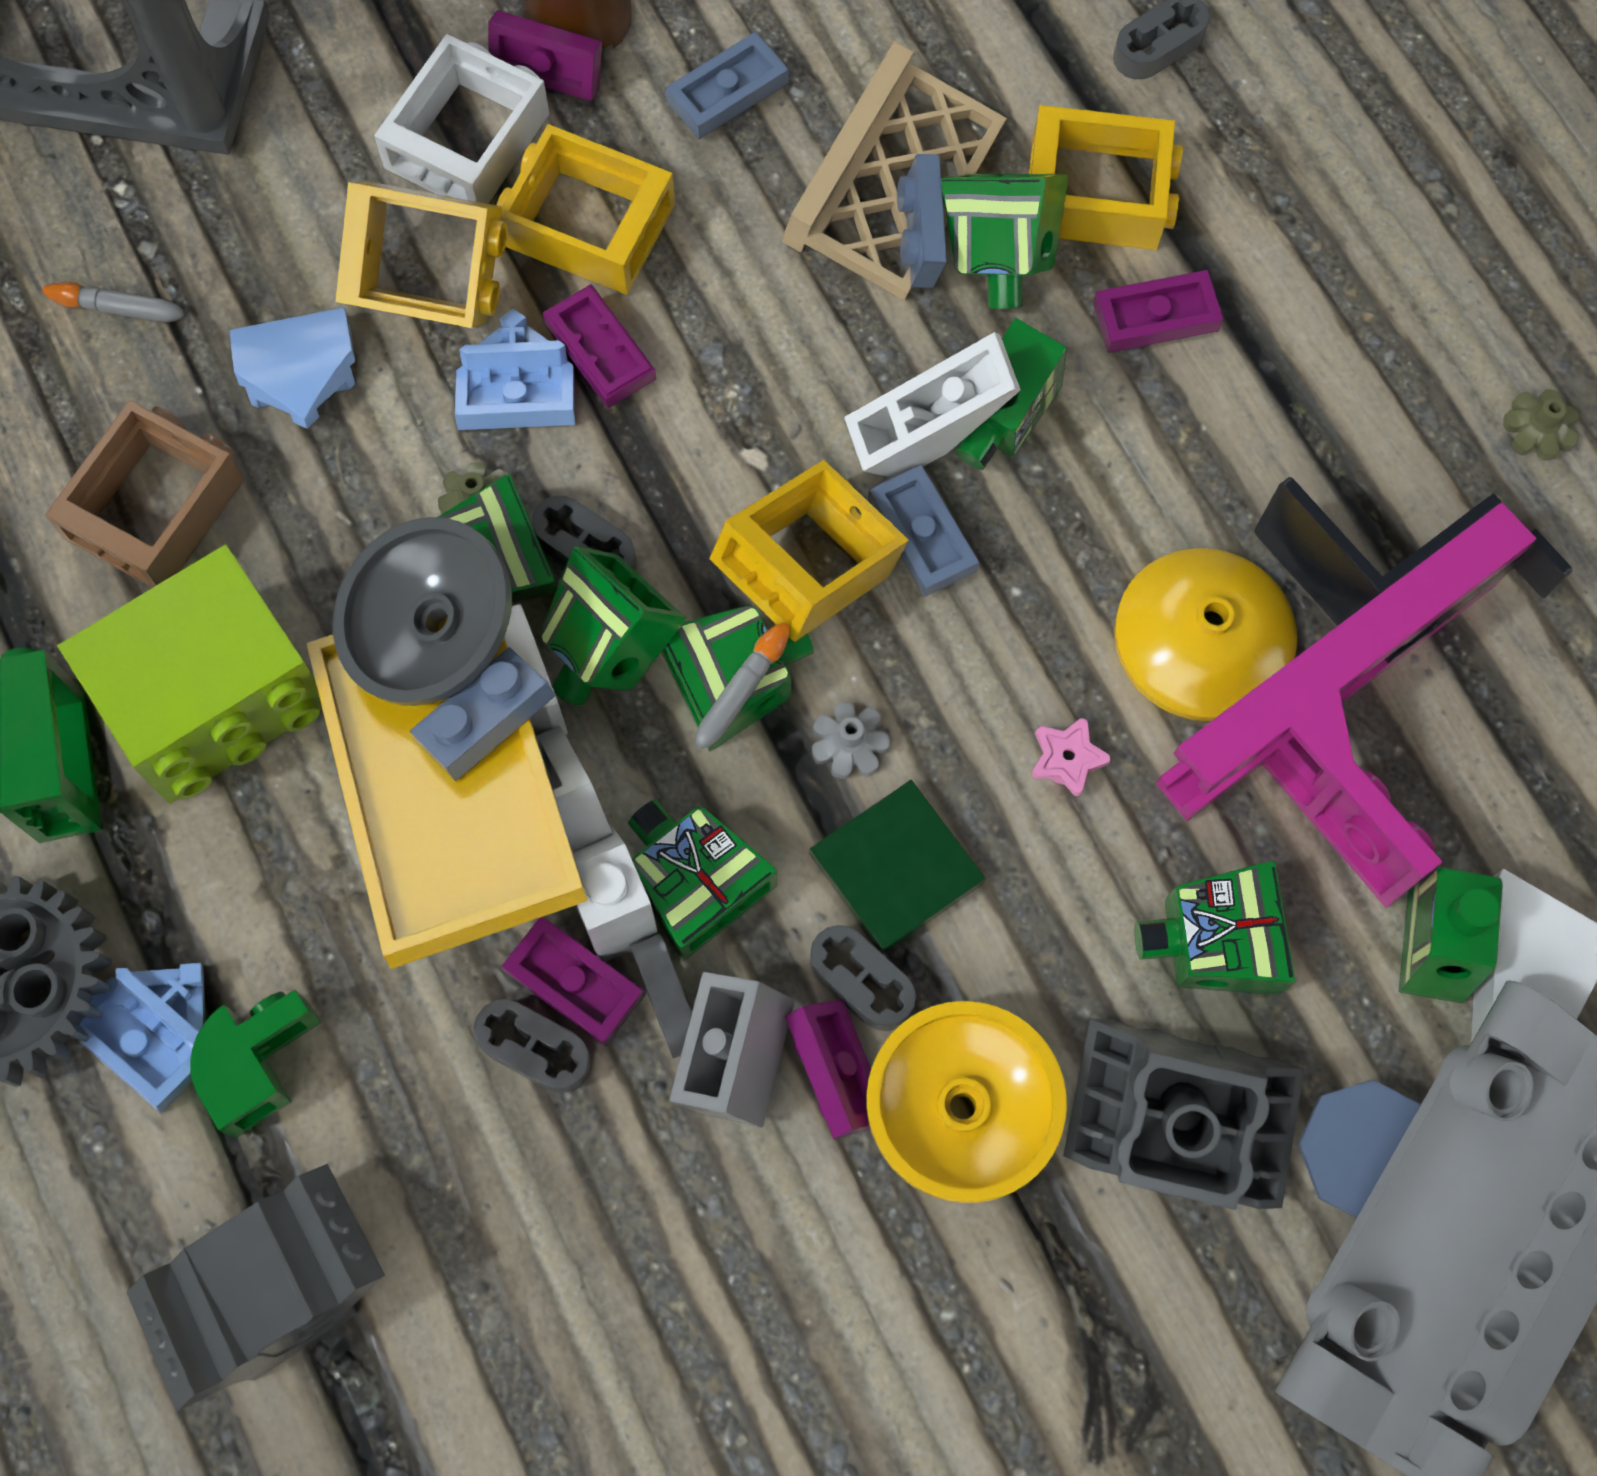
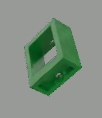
[0,648,102,843]

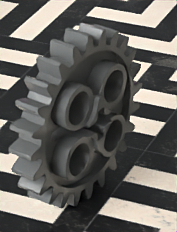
[0,876,112,1087]

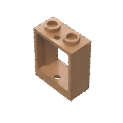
[45,400,244,588]

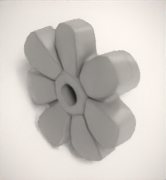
[812,702,889,779]

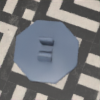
[1298,1080,1421,1219]

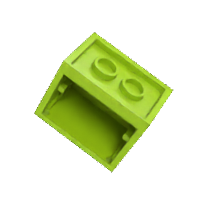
[57,544,322,804]

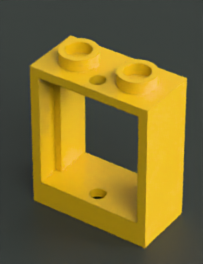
[1029,105,1183,250]
[497,124,675,295]
[335,181,507,328]
[709,460,909,642]

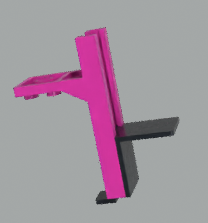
[1156,477,1573,908]

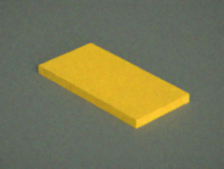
[306,617,588,969]

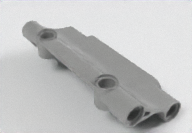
[1274,980,1597,1476]

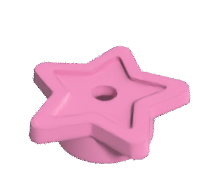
[1031,718,1110,796]

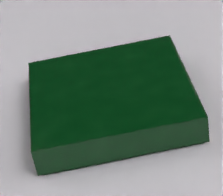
[809,779,986,954]

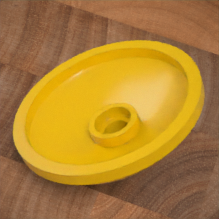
[1114,548,1297,721]
[866,1001,1067,1203]

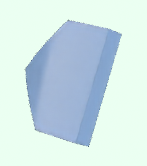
[230,307,355,429]
[455,308,575,430]
[77,963,206,1114]

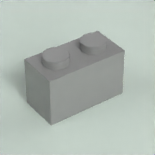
[669,972,795,1128]

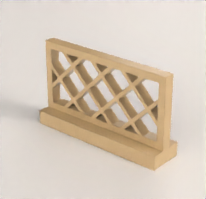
[782,41,1007,300]

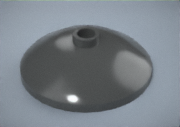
[333,517,512,706]

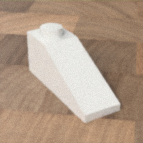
[844,332,1021,478]

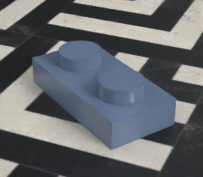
[665,31,789,139]
[897,154,947,288]
[868,464,979,597]
[410,647,555,781]

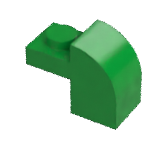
[190,990,322,1139]

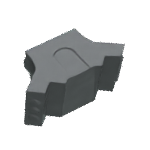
[1063,1019,1304,1210]
[126,1164,385,1412]

